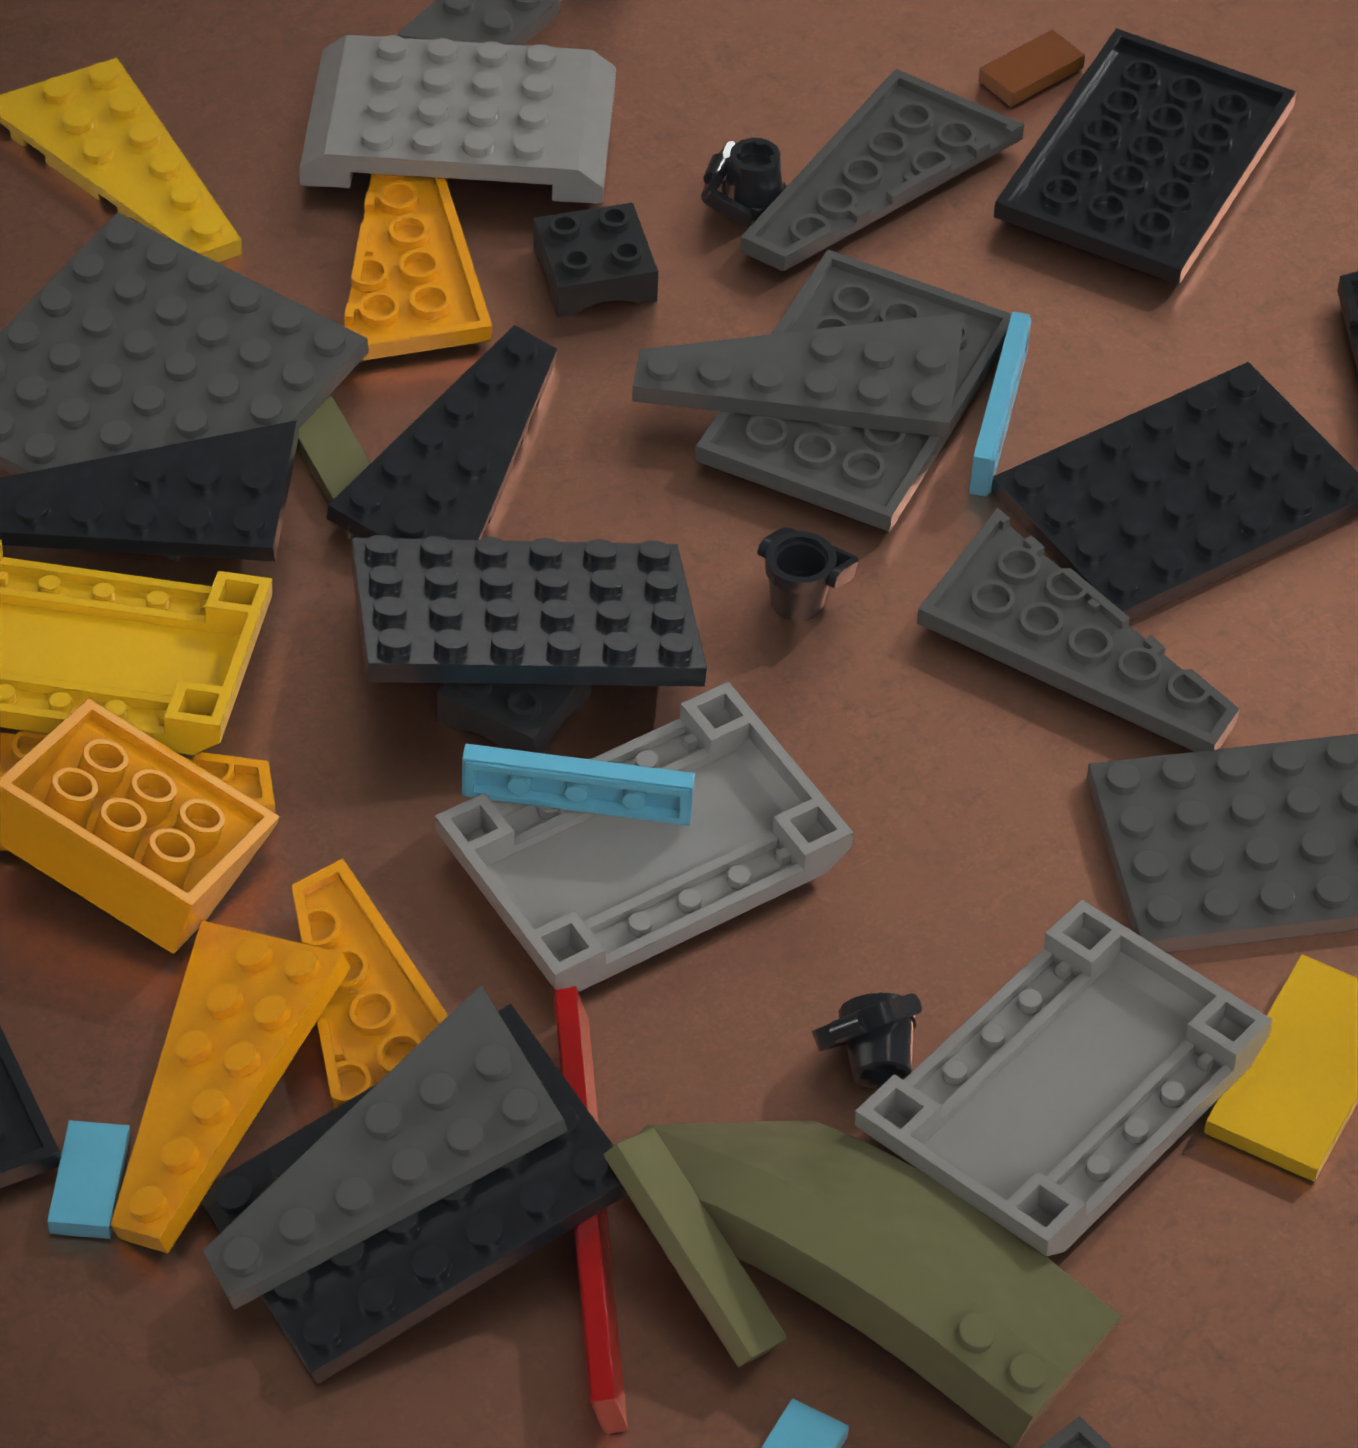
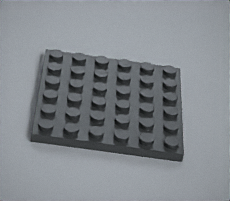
[0,212,369,562]

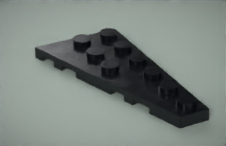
[327,325,557,540]
[0,420,299,561]

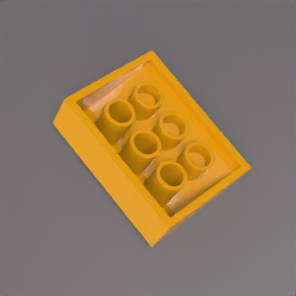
[0,698,280,954]

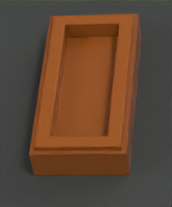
[979,29,1085,107]

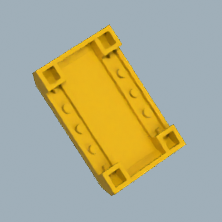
[0,540,272,755]

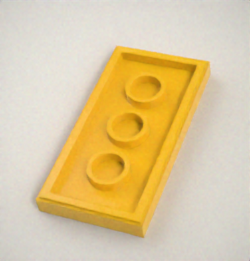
[1204,954,1358,1182]

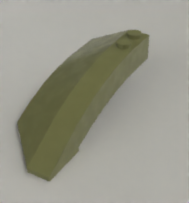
[638,1120,1122,1448]

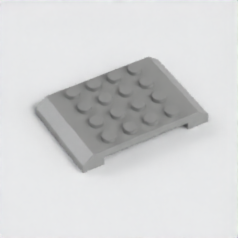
[299,35,616,204]
[435,682,854,991]
[855,899,1272,1256]

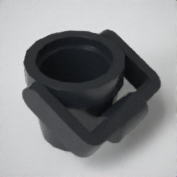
[701,138,787,227]
[757,527,859,621]
[812,992,922,1088]

